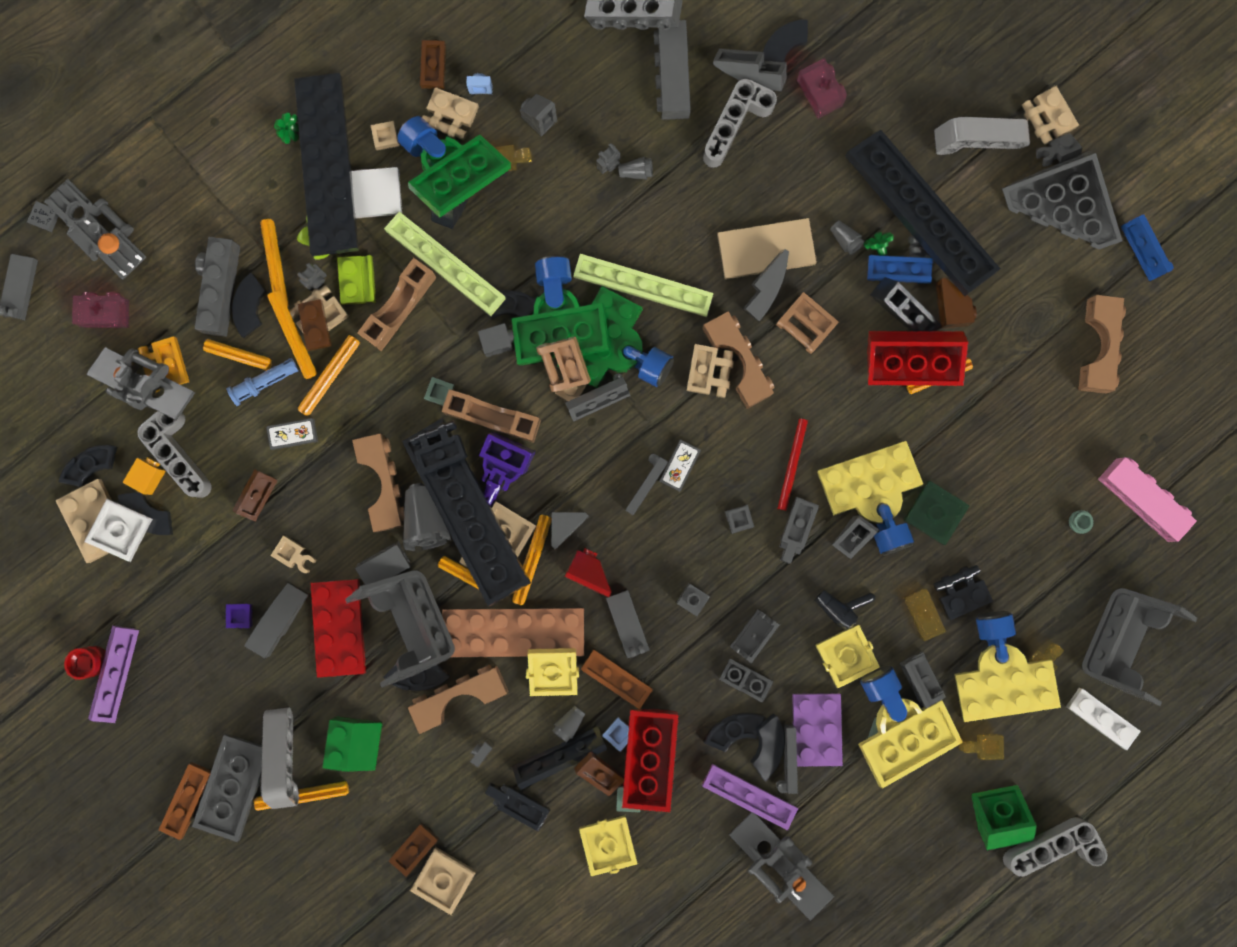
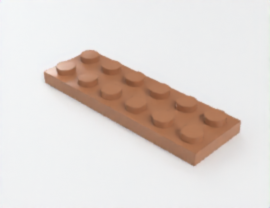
[442,608,584,657]

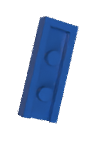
[1121,214,1174,282]
[867,255,933,283]

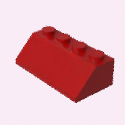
[867,331,968,386]
[622,709,678,812]

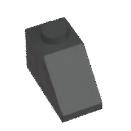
[520,94,557,137]

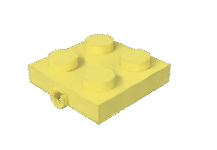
[815,624,880,688]
[526,648,579,696]
[579,815,637,876]

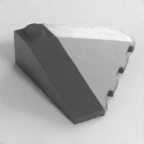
[1002,151,1122,249]

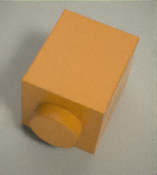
[123,457,166,495]

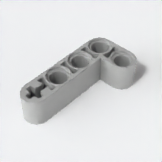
[703,79,777,168]
[934,117,1030,155]
[138,411,212,498]
[261,707,299,809]
[1003,817,1107,877]

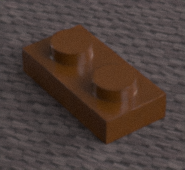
[420,40,446,89]
[298,299,332,351]
[232,469,278,522]
[574,751,624,796]
[389,822,439,877]

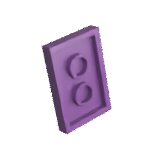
[792,693,843,767]

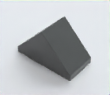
[552,512,589,549]
[832,515,878,559]

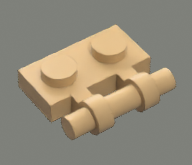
[1022,86,1079,145]
[422,87,479,140]
[289,285,349,333]
[686,344,734,398]

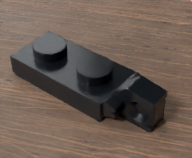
[485,782,550,832]

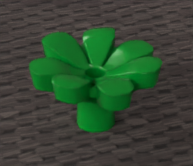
[274,113,299,144]
[863,232,894,256]

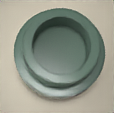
[1069,510,1093,534]

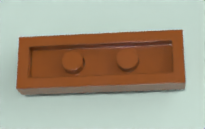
[581,649,653,709]
[159,762,211,840]

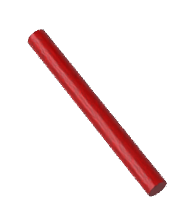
[777,419,808,511]

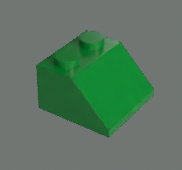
[323,716,383,772]
[972,785,1036,850]

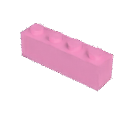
[1098,457,1197,542]

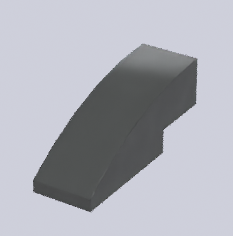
[713,49,787,91]
[743,249,789,321]
[244,583,308,658]

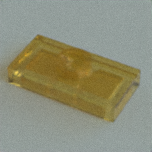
[904,588,946,641]

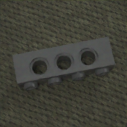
[584,0,683,30]

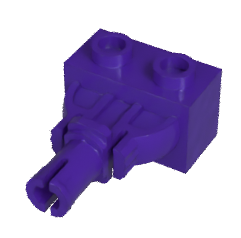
[479,432,536,508]

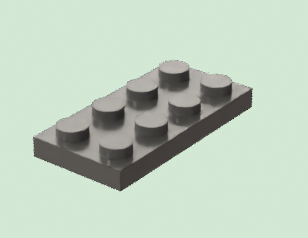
[192,734,262,842]

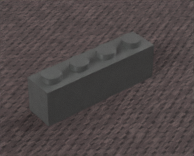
[654,20,690,120]
[195,237,240,337]

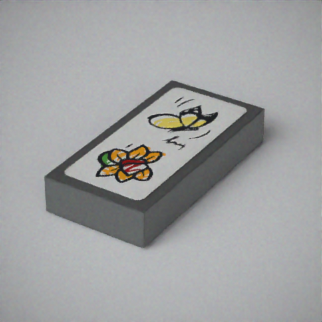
[266,418,318,450]
[659,440,701,492]

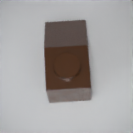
[935,278,977,329]

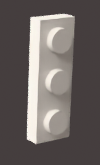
[1066,688,1140,750]

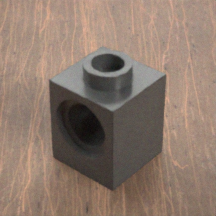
[478,323,514,357]
[676,583,710,616]

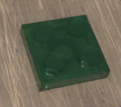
[903,481,970,545]

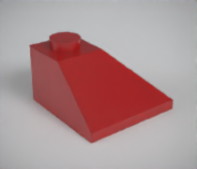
[565,548,611,597]

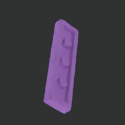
[88,626,139,723]
[702,763,798,830]

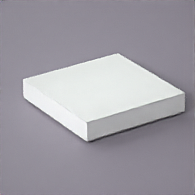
[352,167,402,218]
[84,499,152,562]

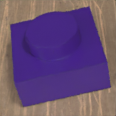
[226,604,252,628]

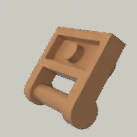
[776,292,839,354]
[536,336,591,392]

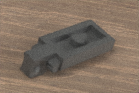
[779,497,819,564]

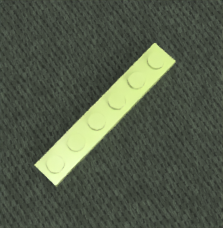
[384,212,506,316]
[573,254,714,317]

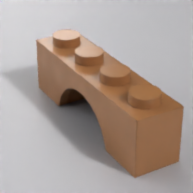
[357,258,437,351]
[1079,295,1126,394]
[702,311,774,409]
[442,389,541,443]
[352,434,405,532]
[408,664,509,734]

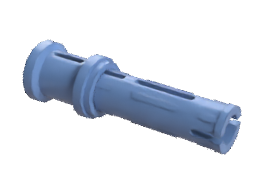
[226,358,299,406]

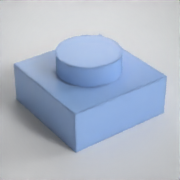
[467,74,492,94]
[602,717,629,751]

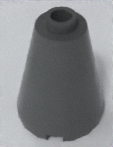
[403,483,451,551]

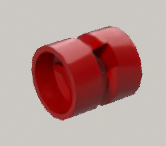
[64,646,106,680]

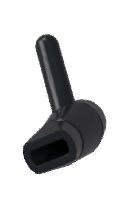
[814,590,875,631]

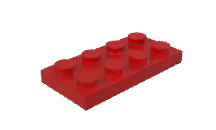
[311,579,366,678]

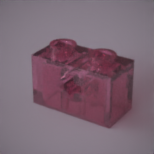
[797,58,846,119]
[72,292,129,328]

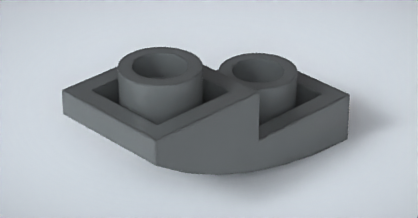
[719,659,774,703]

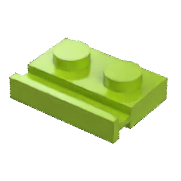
[337,255,376,305]

